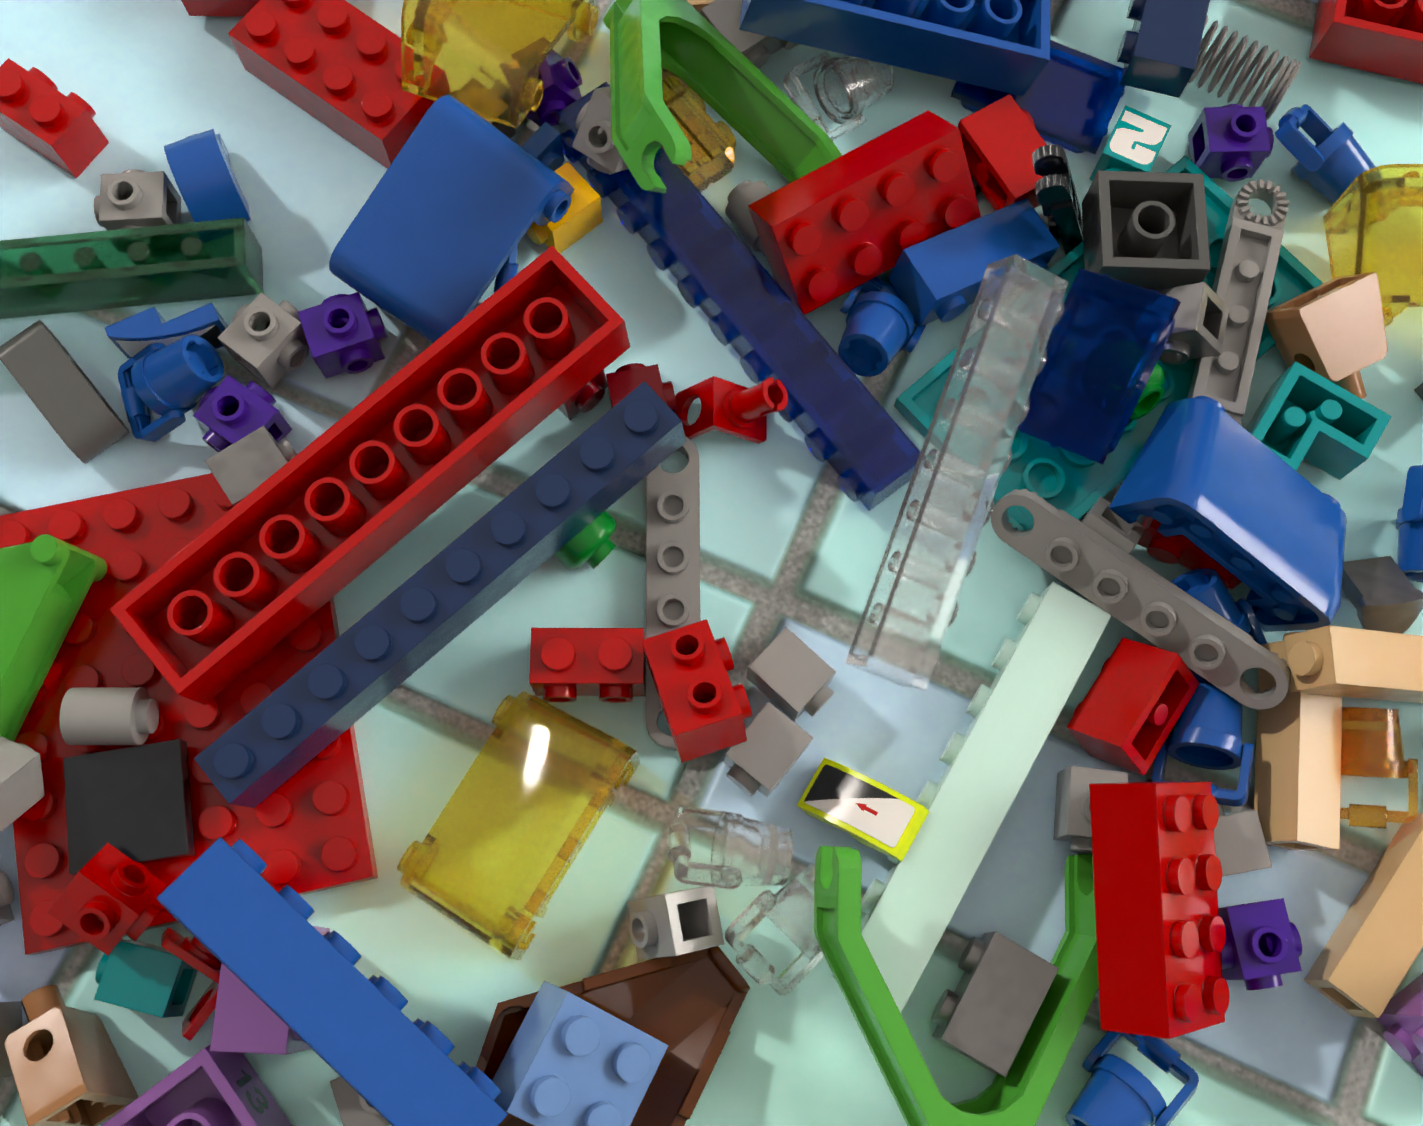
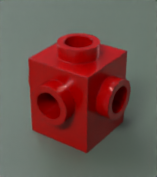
[47,843,166,956]

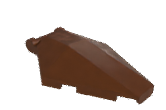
[476,946,750,1126]

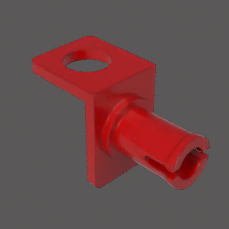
[675,376,788,444]
[161,927,221,1041]

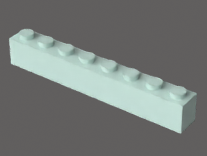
[832,582,1112,1013]

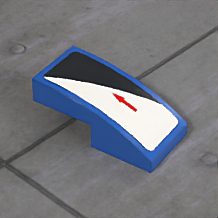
[104,302,228,359]

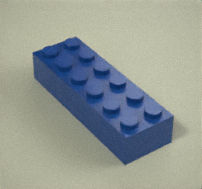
[739,0,1051,96]
[157,837,508,1126]

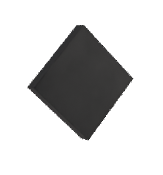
[63,739,195,875]

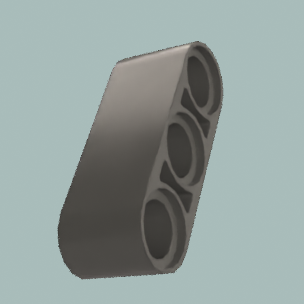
[0,319,130,464]

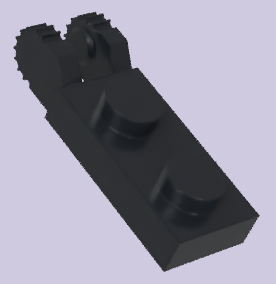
[1032,144,1083,256]

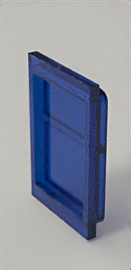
[950,40,1125,154]
[1006,268,1181,465]

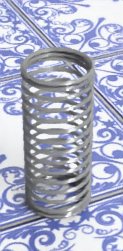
[1188,15,1301,120]

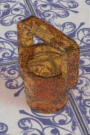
[1340,707,1418,829]

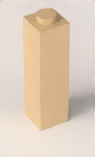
[1284,625,1423,704]
[1254,632,1342,851]
[1304,813,1423,1018]

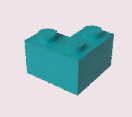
[1246,361,1392,480]

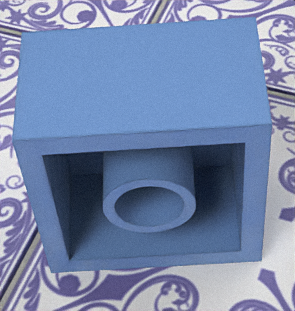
[492,980,669,1126]

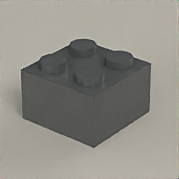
[1082,170,1210,297]

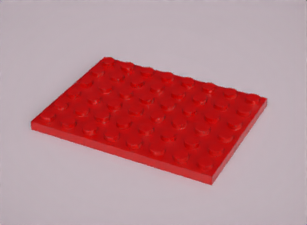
[0,473,378,955]

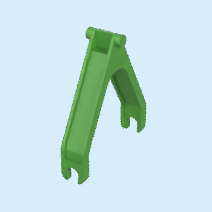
[603,0,842,194]
[0,534,107,742]
[814,846,1099,1126]

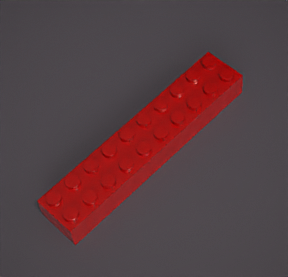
[110,246,630,705]

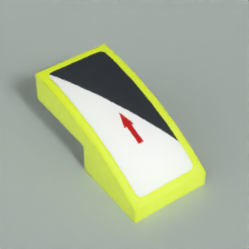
[797,757,930,862]

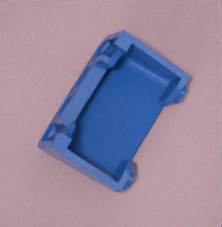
[329,95,575,343]
[1109,396,1347,632]

